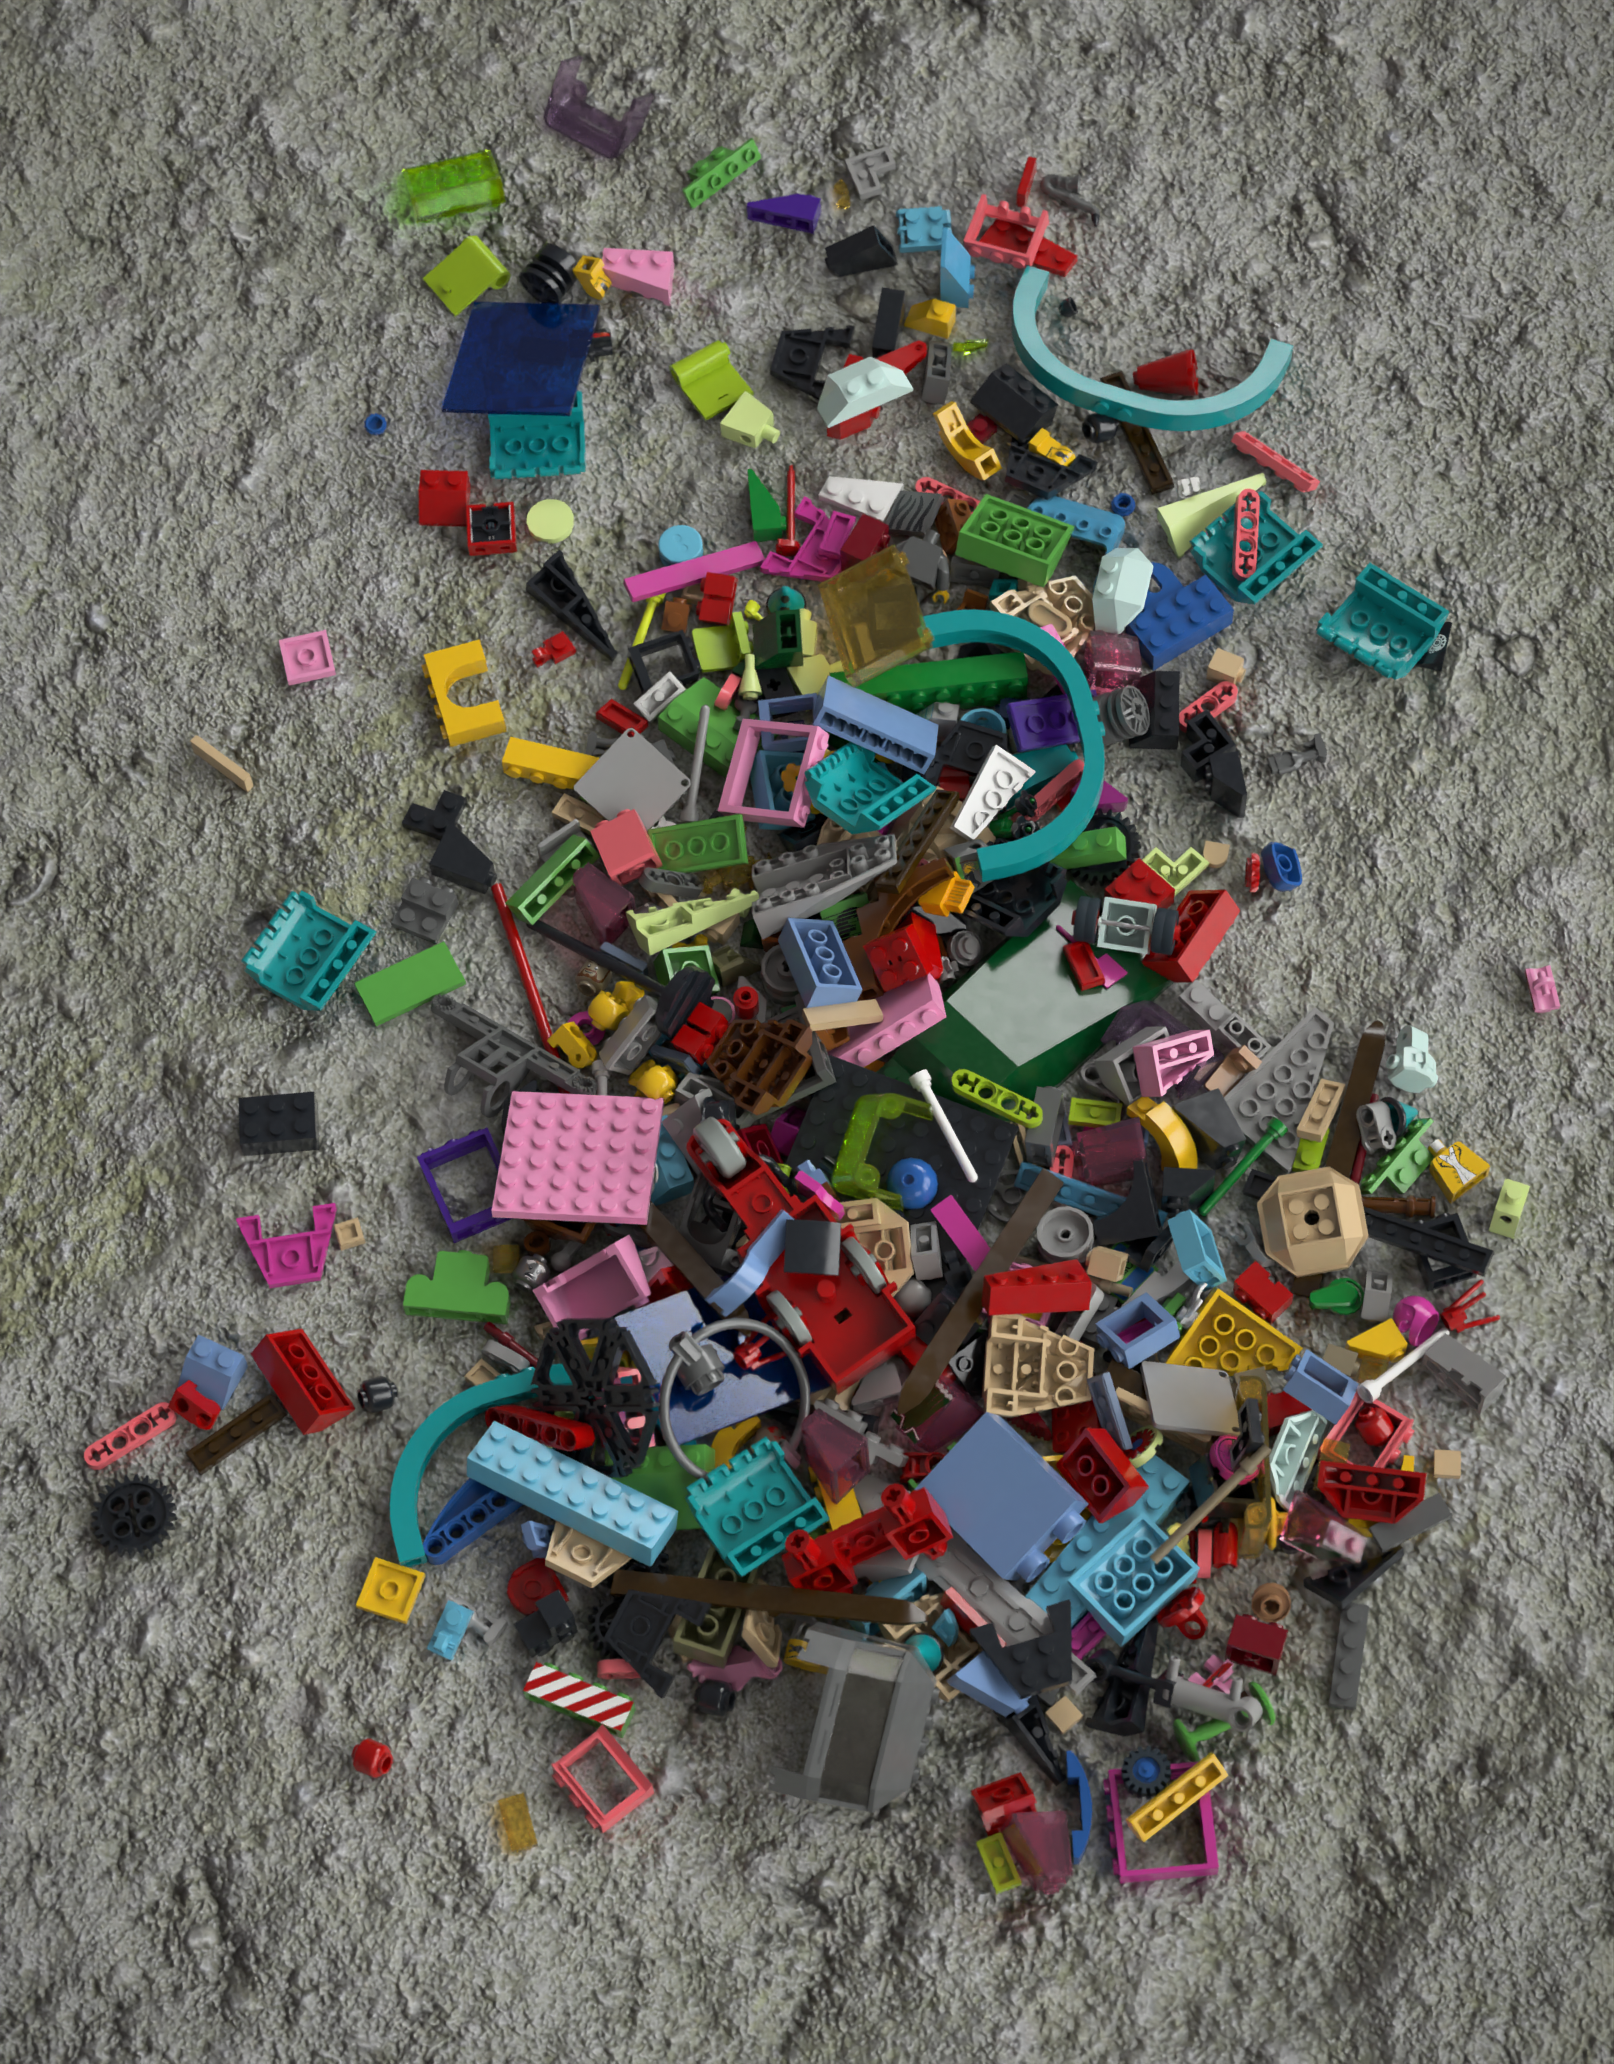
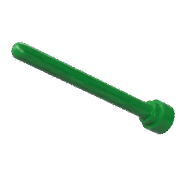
[1198,1117,1288,1216]

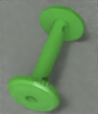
[1172,1681,1276,1762]

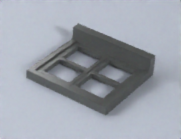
[750,994,836,1120]

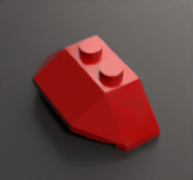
[1317,1460,1427,1524]

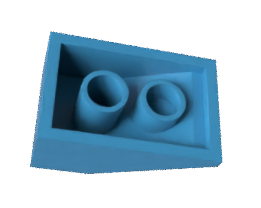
[940,228,975,308]

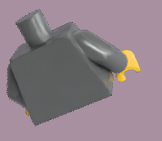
[878,529,950,604]

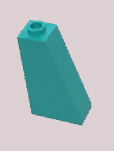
[999,744,1079,812]

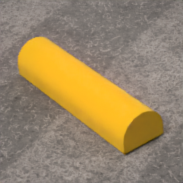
[1125,1752,1229,1842]

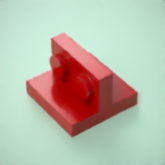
[970,1772,1039,1837]

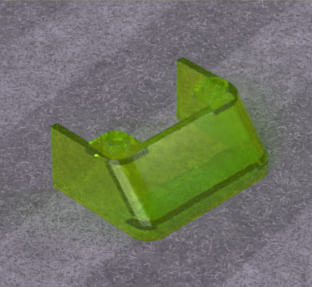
[831,1093,933,1211]

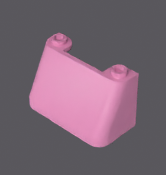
[533,1234,651,1340]

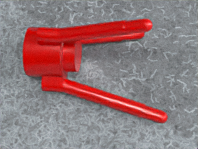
[1440,1279,1500,1333]
[733,1316,787,1371]

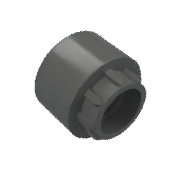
[676,1344,725,1396]

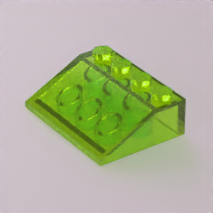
[402,149,506,223]

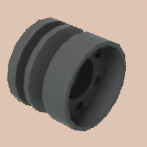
[1092,685,1150,745]

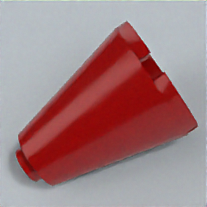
[1133,349,1199,397]

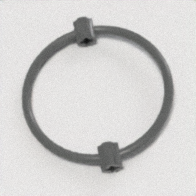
[659,1318,811,1483]

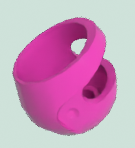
[1393,1296,1439,1347]

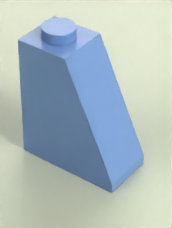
[946,1651,1032,1717]

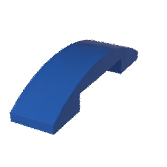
[1066,1751,1092,1865]

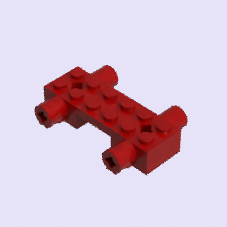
[782,1483,953,1594]

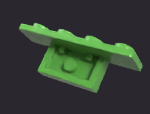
[682,138,761,209]
[1360,1118,1435,1195]

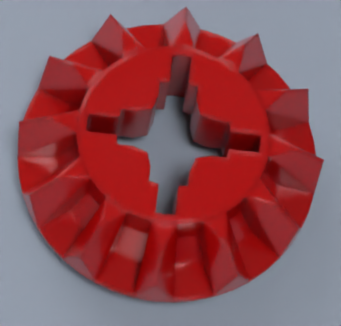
[1245,853,1260,892]

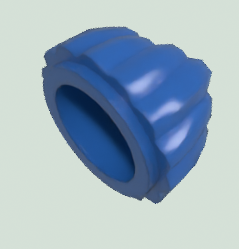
[364,413,387,436]

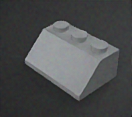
[599,995,662,1075]
[1094,1026,1169,1106]

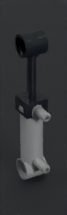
[1084,1648,1262,1732]

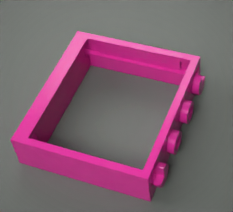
[1103,1762,1219,1883]

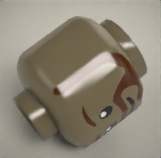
[575,960,612,997]

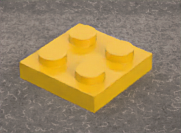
[356,1557,425,1625]

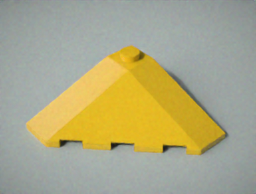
[1164,1287,1303,1377]

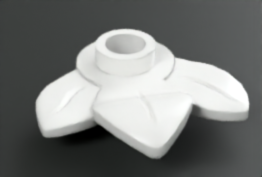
[1175,1283,1208,1330]

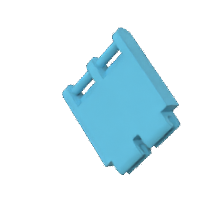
[896,206,952,253]

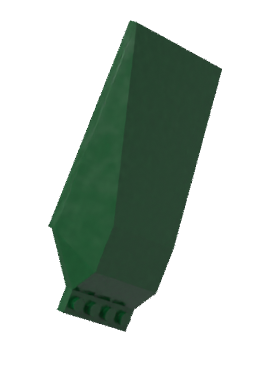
[877,880,1174,1123]

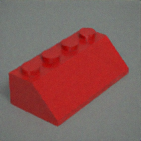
[1141,889,1241,983]
[250,1328,356,1435]

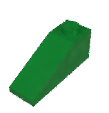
[747,469,787,542]

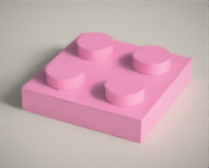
[279,630,336,686]

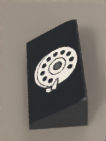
[1418,622,1453,671]

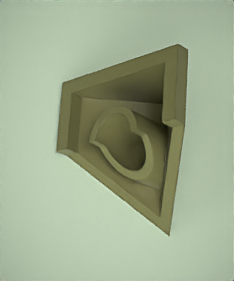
[711,945,761,987]

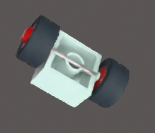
[1071,896,1181,955]

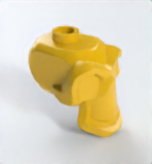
[588,981,645,1031]
[628,1059,678,1104]

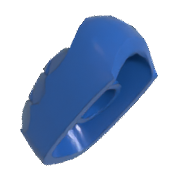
[1260,842,1302,892]

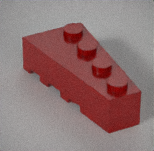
[982,1259,1092,1316]

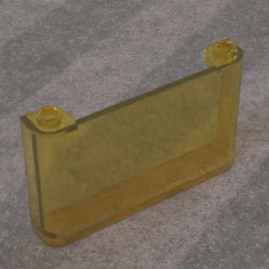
[818,544,935,687]
[1235,1376,1272,1559]

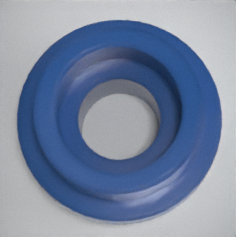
[1111,493,1135,516]

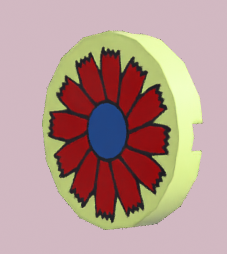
[1122,1425,1163,1469]

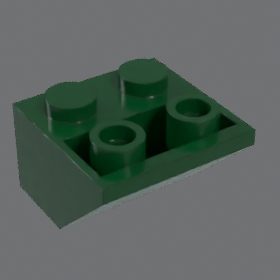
[752,609,804,669]

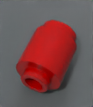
[733,986,759,1019]

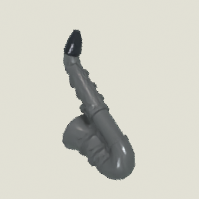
[1040,174,1100,227]

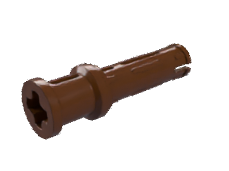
[1361,1195,1436,1219]

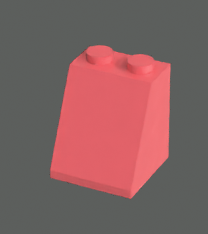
[590,809,663,887]

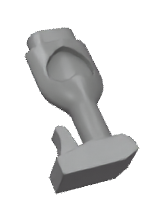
[439,1595,509,1646]

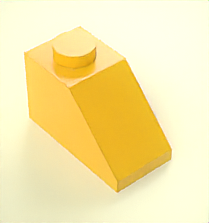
[904,298,956,339]
[1345,1318,1408,1365]

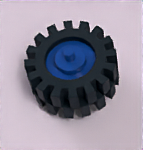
[1122,1746,1171,1800]

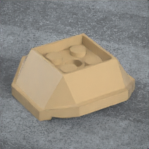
[1257,1167,1369,1278]
[834,1198,914,1297]

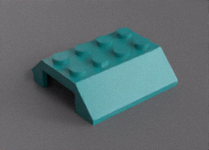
[488,391,586,479]
[1189,491,1323,605]
[1316,563,1449,680]
[804,742,936,835]
[241,890,376,1011]
[685,1436,830,1577]

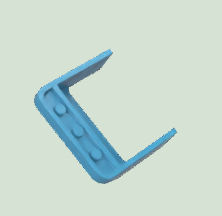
[1027,496,1125,593]

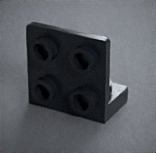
[948,1328,989,1402]

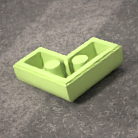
[1142,847,1209,896]

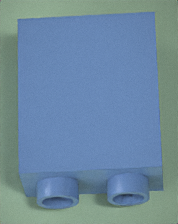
[914,1412,1089,1582]

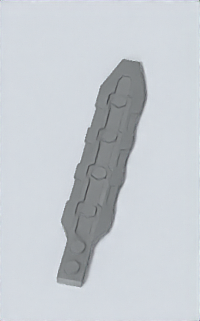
[852,1473,1096,1695]

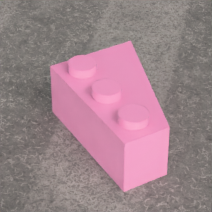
[602,248,674,306]
[1133,1030,1214,1097]

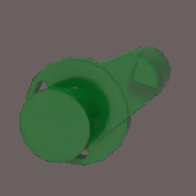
[1309,1278,1364,1315]

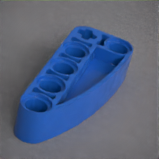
[423,1478,524,1565]

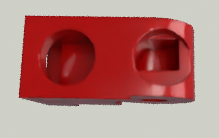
[168,1380,221,1430]

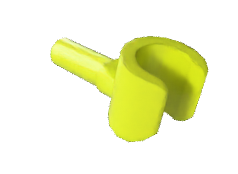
[744,600,763,621]

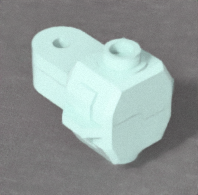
[1386,1025,1438,1093]

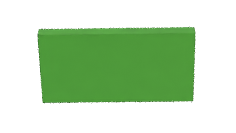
[648,814,748,874]
[354,941,466,1026]

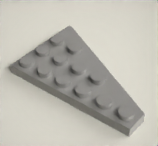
[1224,1007,1334,1174]

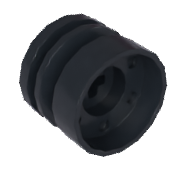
[519,243,577,306]

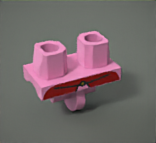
[1525,965,1560,1013]
[1187,1655,1234,1695]

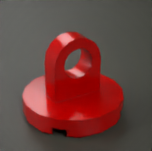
[1156,1587,1208,1640]

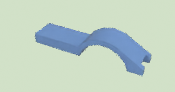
[705,1209,795,1317]

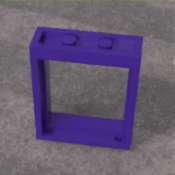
[417,1128,513,1243]

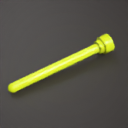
[618,593,666,690]

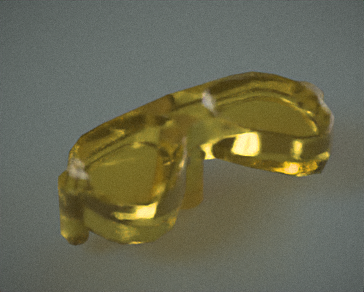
[833,179,851,209]

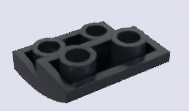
[784,1219,841,1276]

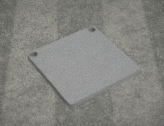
[574,728,691,832]
[1140,1361,1240,1437]

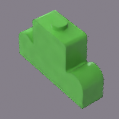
[403,1250,511,1325]

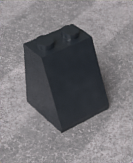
[1172,1088,1246,1170]

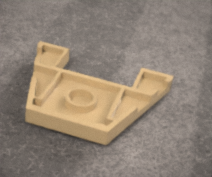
[545,1521,632,1588]

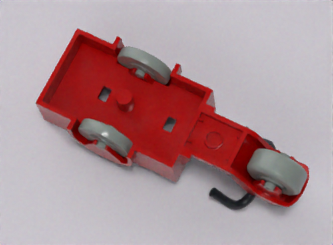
[686,1117,916,1396]

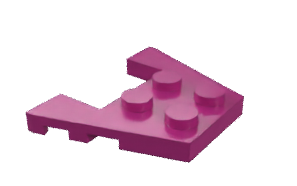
[760,496,841,583]
[236,1203,337,1288]

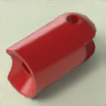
[1212,1521,1238,1569]

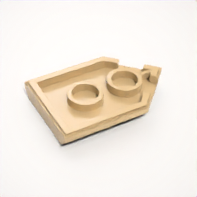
[742,1610,782,1668]

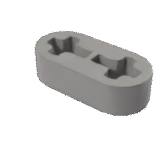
[481,1340,530,1374]

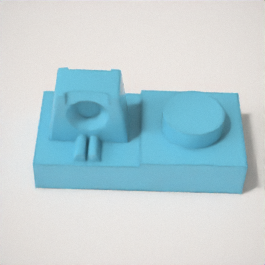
[427,1600,474,1660]

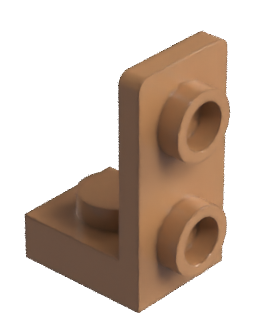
[1203,1045,1262,1097]

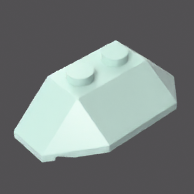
[817,357,913,428]
[1092,548,1153,635]
[1265,1410,1330,1515]

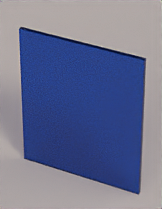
[441,302,600,416]
[614,1272,830,1446]

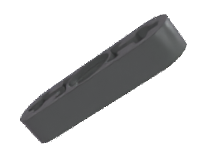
[638,867,705,898]

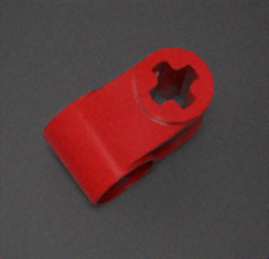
[900,1452,945,1484]

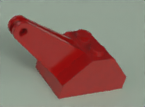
[827,341,927,440]

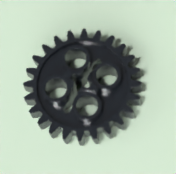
[1067,809,1142,886]
[91,1474,178,1559]

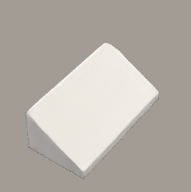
[633,671,687,722]

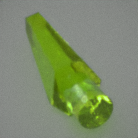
[953,339,989,355]

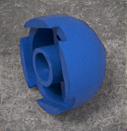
[886,1158,938,1209]

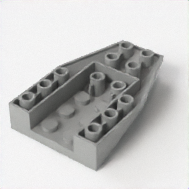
[752,834,897,940]

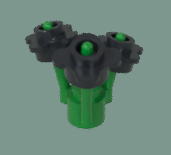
[989,790,1041,840]

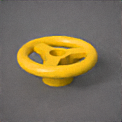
[1265,1497,1289,1550]

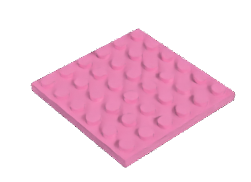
[492,1091,664,1225]

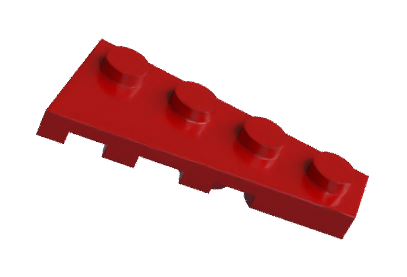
[978,219,1078,277]

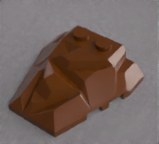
[706,1019,812,1116]

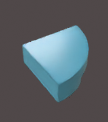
[931,1608,959,1647]

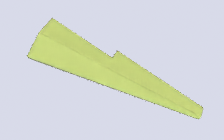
[1157,473,1266,559]
[626,891,759,956]

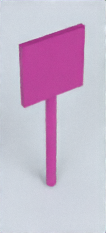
[1056,925,1128,989]

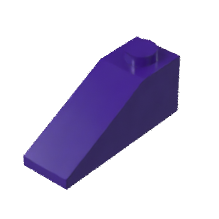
[746,193,821,234]

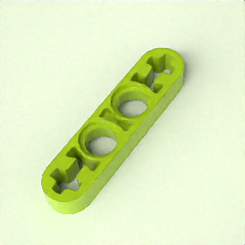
[952,1069,1043,1129]

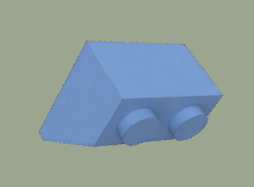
[177,1335,248,1410]

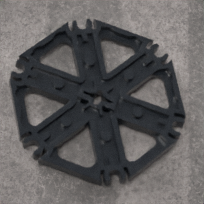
[531,1318,660,1478]

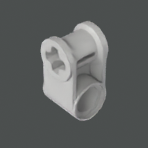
[1079,1062,1120,1103]
[1356,1101,1396,1152]

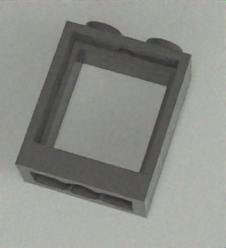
[1025,1086,1065,1167]

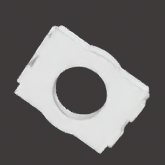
[1176,477,1201,501]

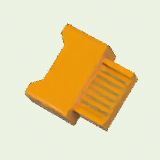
[918,871,975,917]

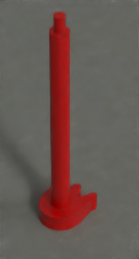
[776,465,800,556]

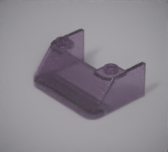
[543,55,654,159]
[1101,1000,1225,1100]

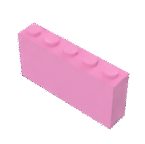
[827,973,946,1067]

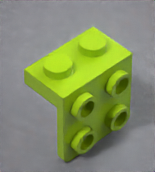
[691,612,754,672]

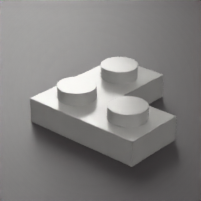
[845,146,896,200]

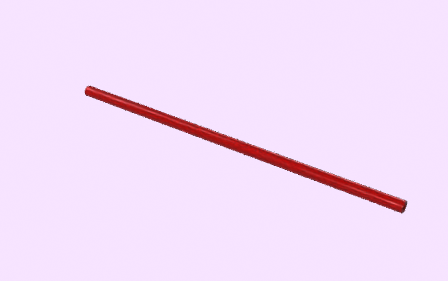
[491,883,616,1236]

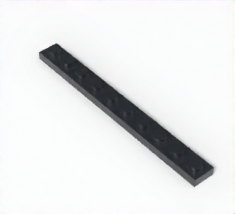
[1242,1169,1494,1277]

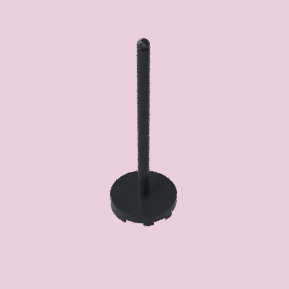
[526,919,715,1039]

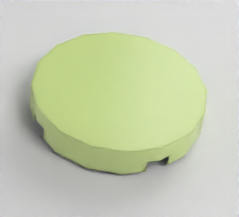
[527,499,574,544]

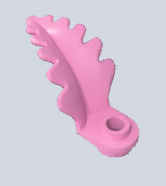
[687,1645,782,1691]

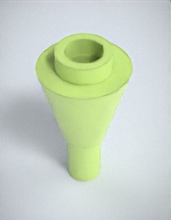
[738,654,762,700]

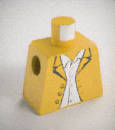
[1428,1139,1490,1204]

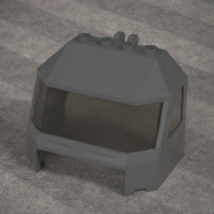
[768,1621,940,1813]

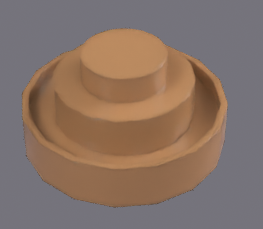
[1252,1583,1291,1622]

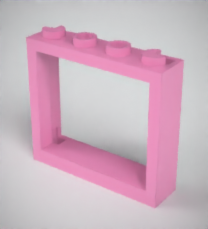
[718,719,829,828]

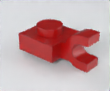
[532,631,576,668]

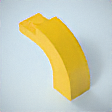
[933,401,1002,481]
[1126,1097,1198,1171]
[711,1413,761,1469]

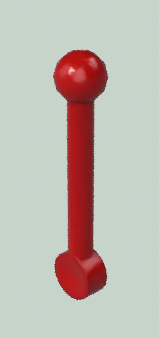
[1187,1530,1198,1584]

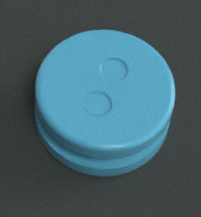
[658,525,703,567]

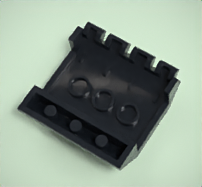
[960,838,1068,937]

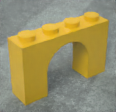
[421,639,507,747]

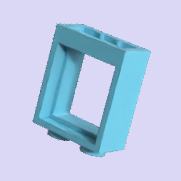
[1167,1210,1227,1292]

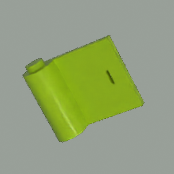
[423,235,511,317]
[669,340,754,421]

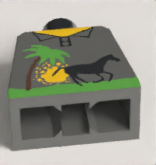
[944,839,993,893]

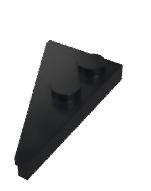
[1303,1545,1404,1609]

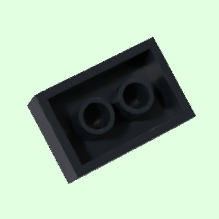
[238,1091,320,1156]

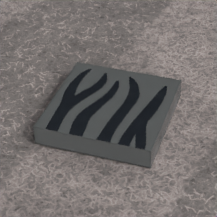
[885,490,944,537]

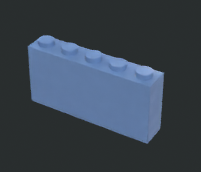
[813,676,939,774]

